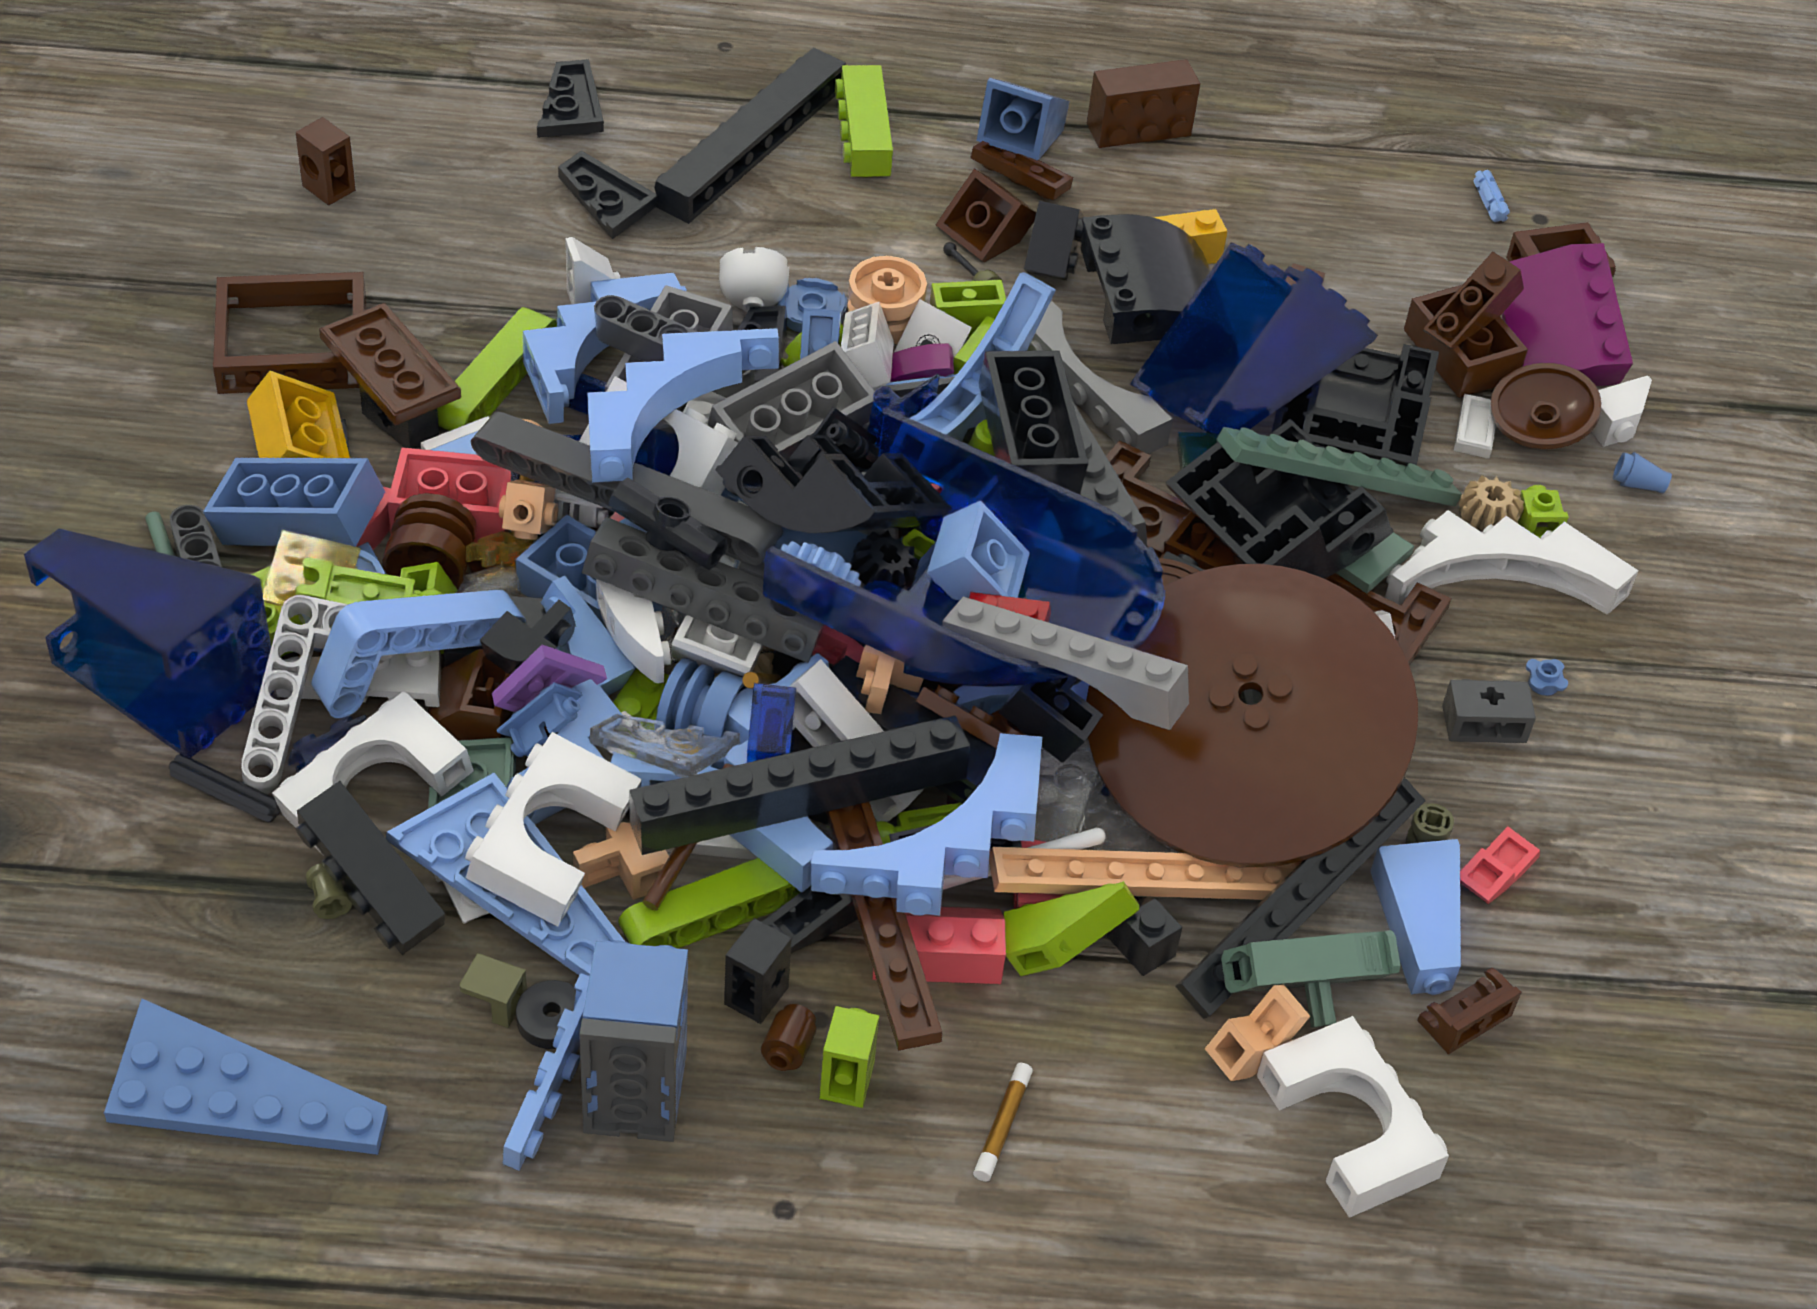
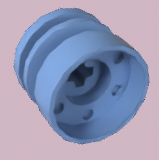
[655,658,753,755]

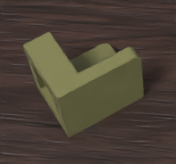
[459,953,527,1028]

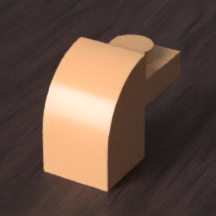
[856,630,933,714]
[573,822,669,900]
[1205,984,1310,1081]

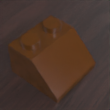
[935,168,1036,262]

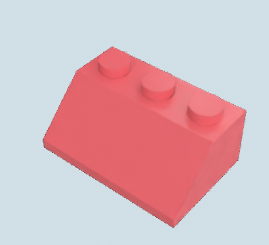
[387,448,515,545]
[873,907,1006,984]

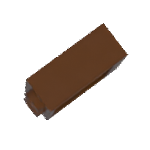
[1506,222,1616,277]

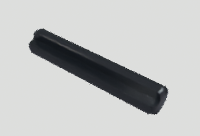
[169,754,280,822]

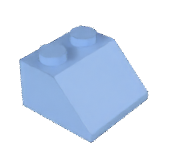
[927,500,1030,600]

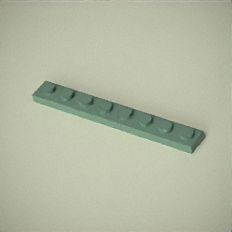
[1216,427,1462,507]

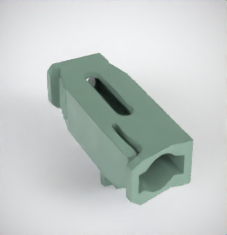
[1221,930,1401,1028]

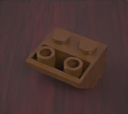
[427,649,513,741]

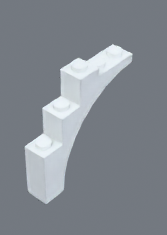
[1385,510,1638,615]

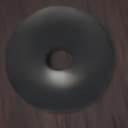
[516,980,576,1049]

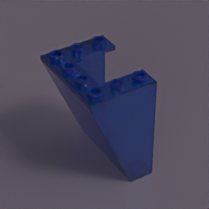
[1130,242,1378,438]
[24,528,274,758]

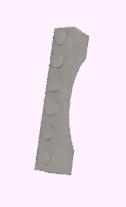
[1027,301,1173,454]
[942,596,1189,730]

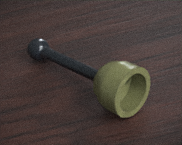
[943,242,1003,283]

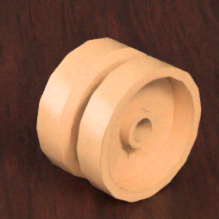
[847,256,927,344]

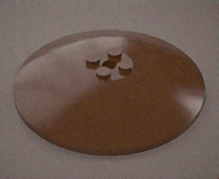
[1086,564,1418,867]

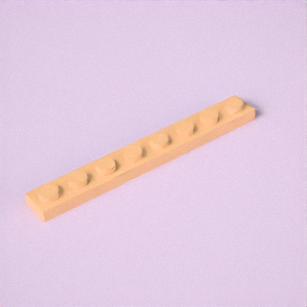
[989,847,1302,900]

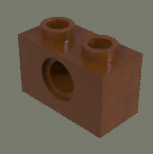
[295,117,356,205]

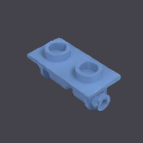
[497,682,583,757]

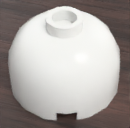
[719,247,789,312]

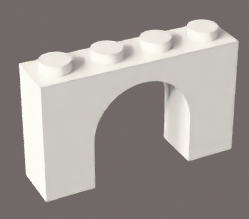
[579,376,738,495]
[272,691,474,856]
[465,732,642,927]
[1257,1016,1449,1218]

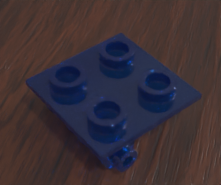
[868,374,940,455]

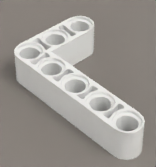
[241,595,395,794]

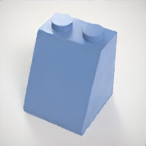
[976,78,1070,160]

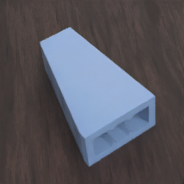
[1370,839,1461,995]

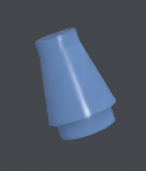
[1613,452,1672,494]

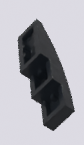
[762,886,858,953]

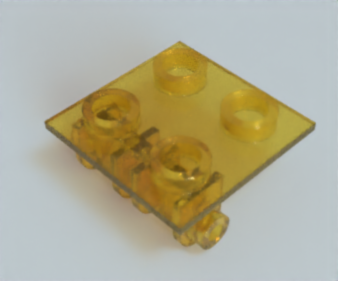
[260,530,361,606]

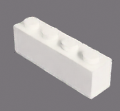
[841,302,894,393]
[773,659,923,822]

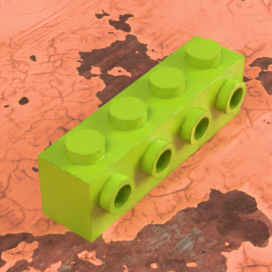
[835,65,893,177]

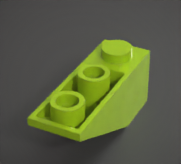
[1004,881,1139,976]

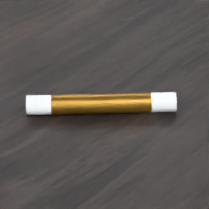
[973,1063,1033,1182]

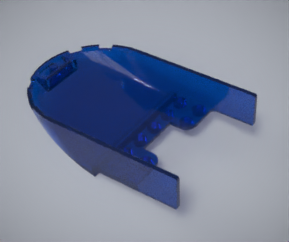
[763,410,1166,687]

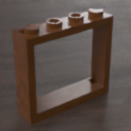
[213,272,366,394]

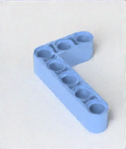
[311,590,527,719]

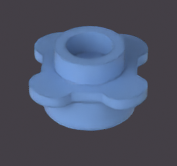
[1526,659,1568,696]

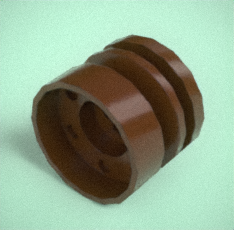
[382,493,477,590]

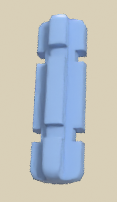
[1473,170,1510,223]

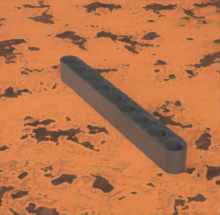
[471,411,783,566]

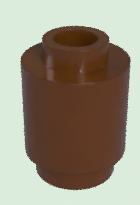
[761,1004,817,1071]

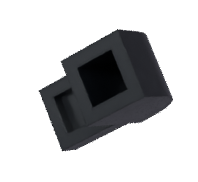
[480,599,576,675]

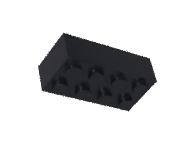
[978,350,1089,497]

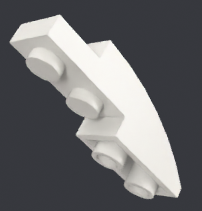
[596,579,671,683]

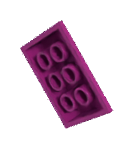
[1502,243,1633,386]

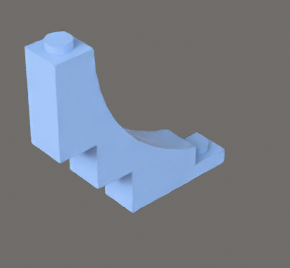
[523,273,686,424]
[588,328,779,483]
[506,575,636,824]

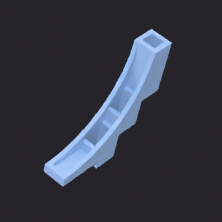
[889,272,1056,473]
[722,653,833,892]
[811,733,1042,916]

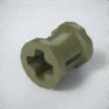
[305,863,352,919]

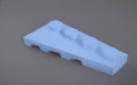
[503,973,590,1171]

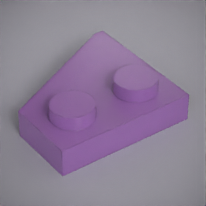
[492,645,607,712]

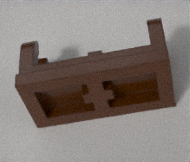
[1417,968,1522,1055]

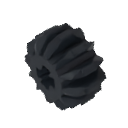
[850,530,920,600]

